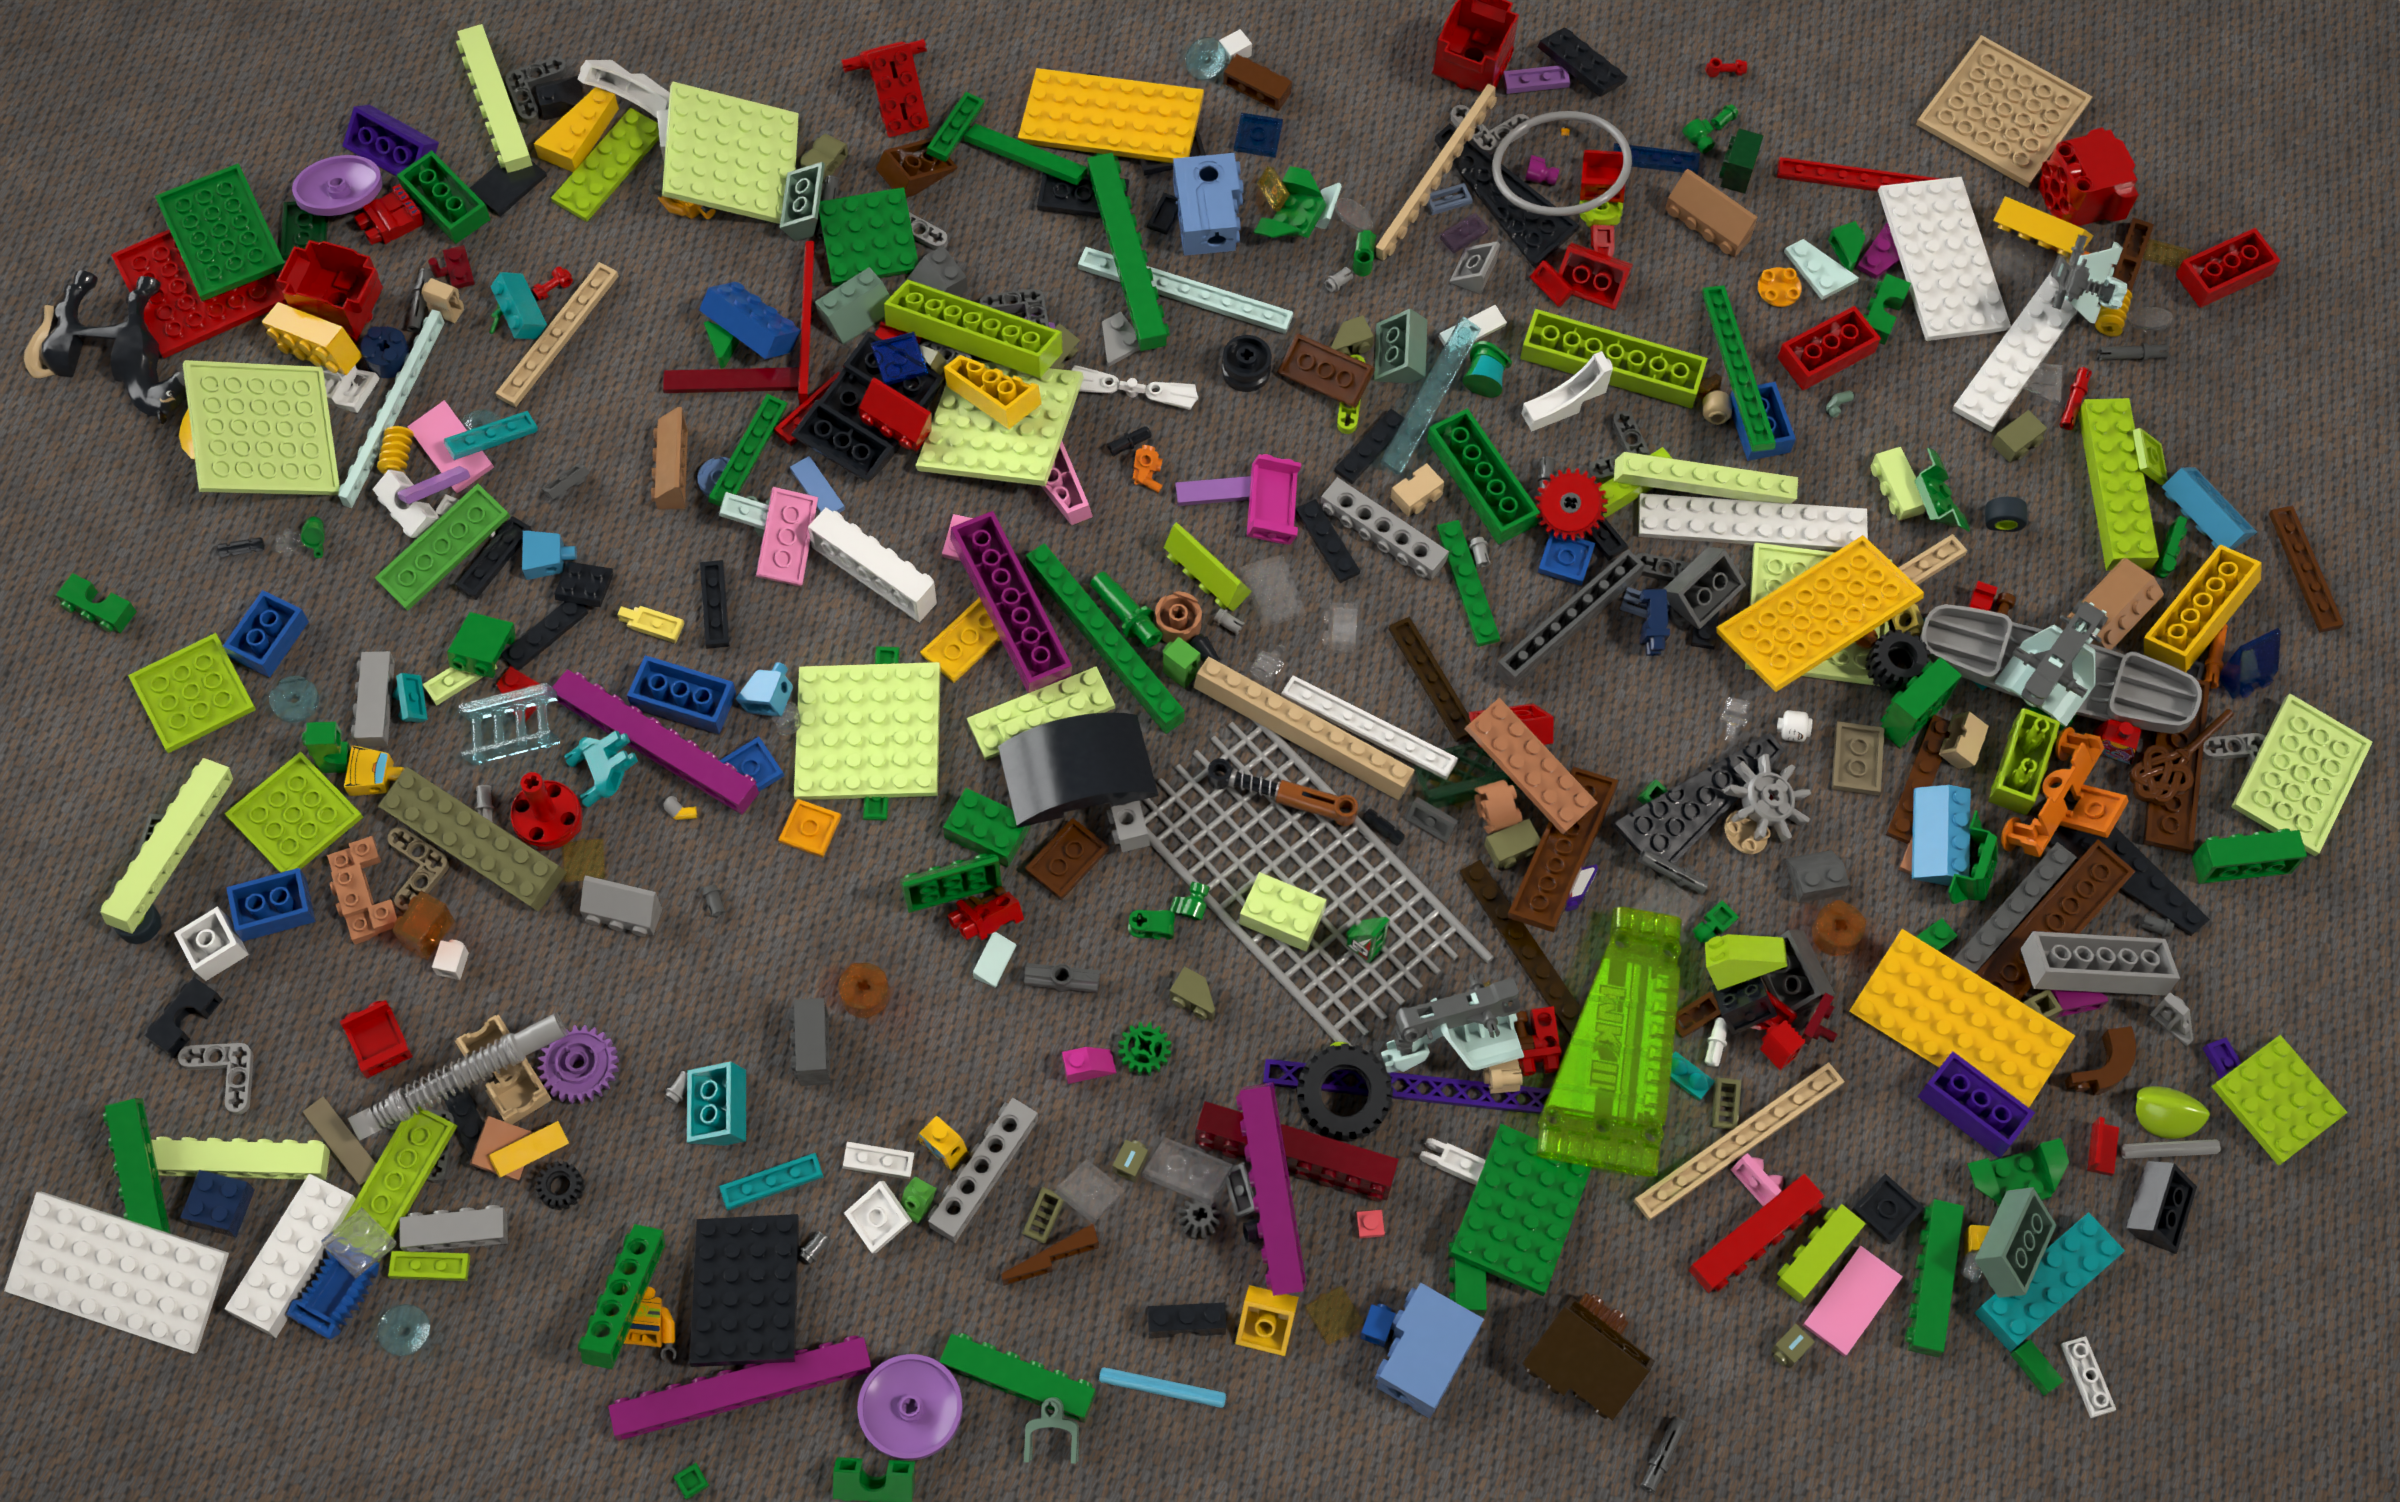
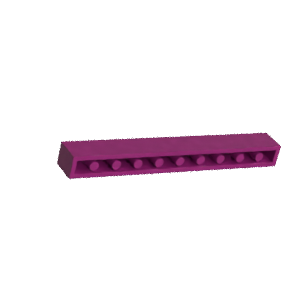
[550,669,759,815]
[608,1335,872,1441]

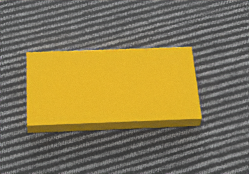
[920,597,1001,683]

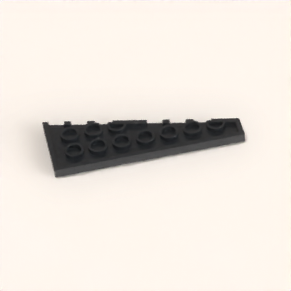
[1435,123,1579,269]
[1612,733,1785,877]
[2022,788,2210,936]

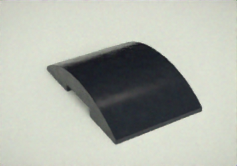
[791,331,944,483]
[998,713,1158,828]

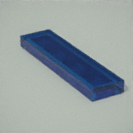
[1613,143,1700,175]

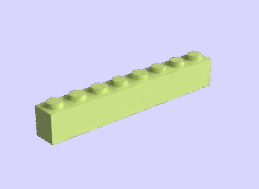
[456,24,533,173]
[1614,452,1798,504]
[101,758,233,934]
[152,1137,330,1180]

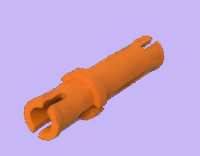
[2204,624,2228,689]

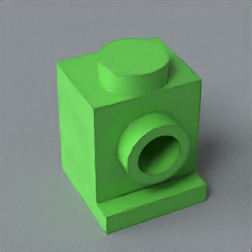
[900,1177,937,1223]

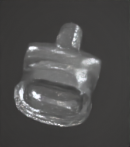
[1250,644,1286,682]
[1720,697,1750,742]
[772,702,801,736]
[1960,1251,1982,1283]

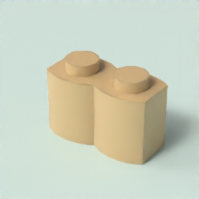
[422,278,464,323]

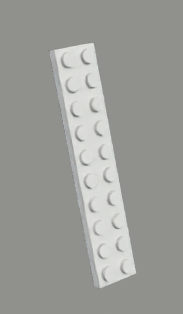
[1952,256,2078,432]
[1638,493,1868,550]

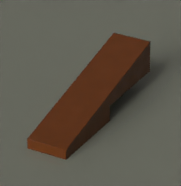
[2112,217,2154,292]
[1669,986,1766,1038]
[1001,1223,1099,1286]

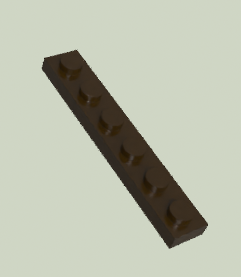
[1389,616,1471,743]

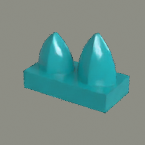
[392,673,428,723]
[1660,1051,1715,1101]

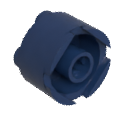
[361,326,410,378]

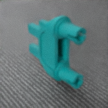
[564,731,638,807]

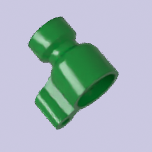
[1682,118,1716,154]
[301,516,325,558]
[1170,882,1210,921]

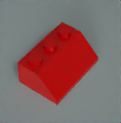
[1559,242,1633,310]
[859,378,932,452]
[1469,703,1554,748]

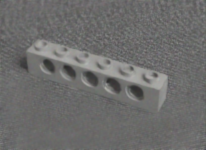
[1320,477,1449,580]
[1105,801,1150,852]
[928,1098,1038,1243]

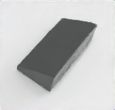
[1223,1162,1257,1219]

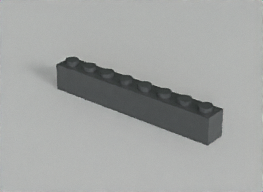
[1495,549,1645,689]
[1953,842,2077,973]

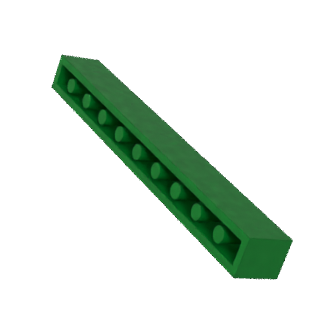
[1087,153,1170,351]
[1026,543,1185,734]

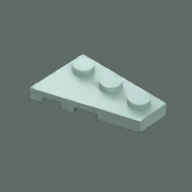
[1784,239,1859,300]

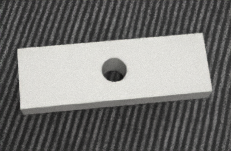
[1438,305,1507,354]
[2061,1336,2116,1418]

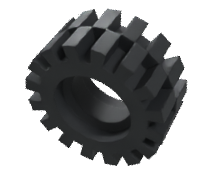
[536,1161,585,1210]

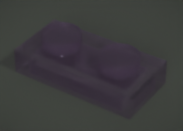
[1440,213,1489,254]

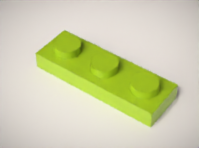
[388,1251,470,1281]

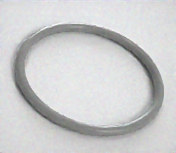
[1492,111,1632,216]

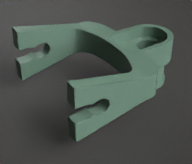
[1024,1397,1079,1464]

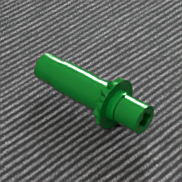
[1090,571,1163,648]

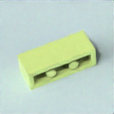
[1871,447,1926,521]

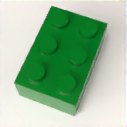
[943,788,1031,867]

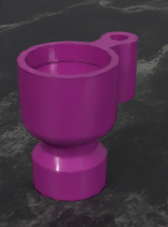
[1525,155,1560,186]

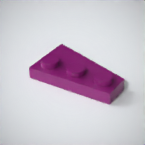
[1856,221,1900,279]

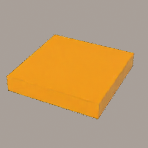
[778,799,842,858]

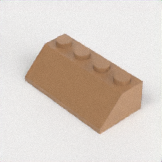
[1665,169,1758,258]
[651,407,688,509]
[2067,558,2164,650]

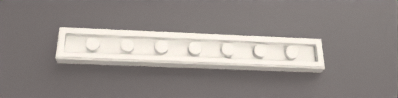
[1281,676,1458,780]

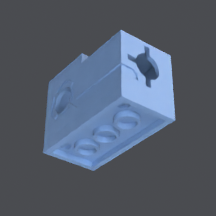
[1173,153,1243,256]
[1375,1283,1484,1419]

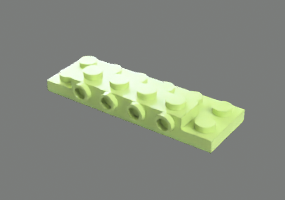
[967,666,1115,760]

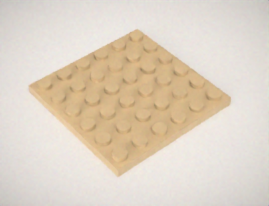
[1916,35,2092,188]

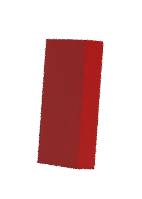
[1529,260,1575,307]

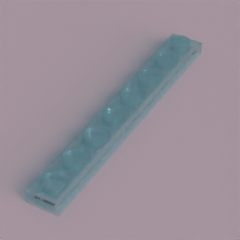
[1380,316,1481,475]

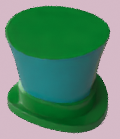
[1462,341,1512,398]

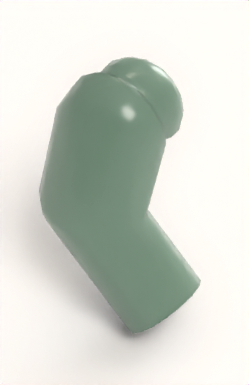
[1826,390,1854,418]

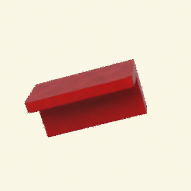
[2087,1116,2119,1176]

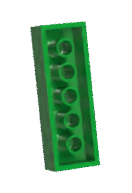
[1427,408,1540,545]

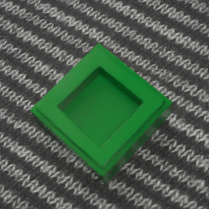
[673,1463,709,1500]

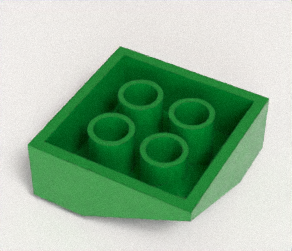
[1880,657,1962,749]

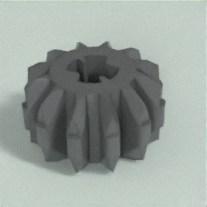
[1178,1196,1221,1239]

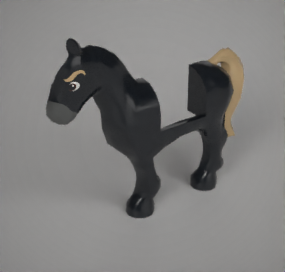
[24,270,187,424]

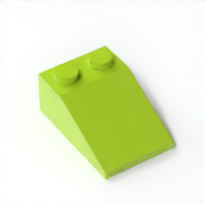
[1705,934,1787,991]

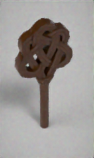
[2129,709,2234,805]

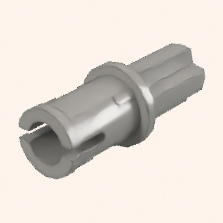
[475,785,495,822]

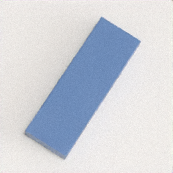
[790,456,845,513]

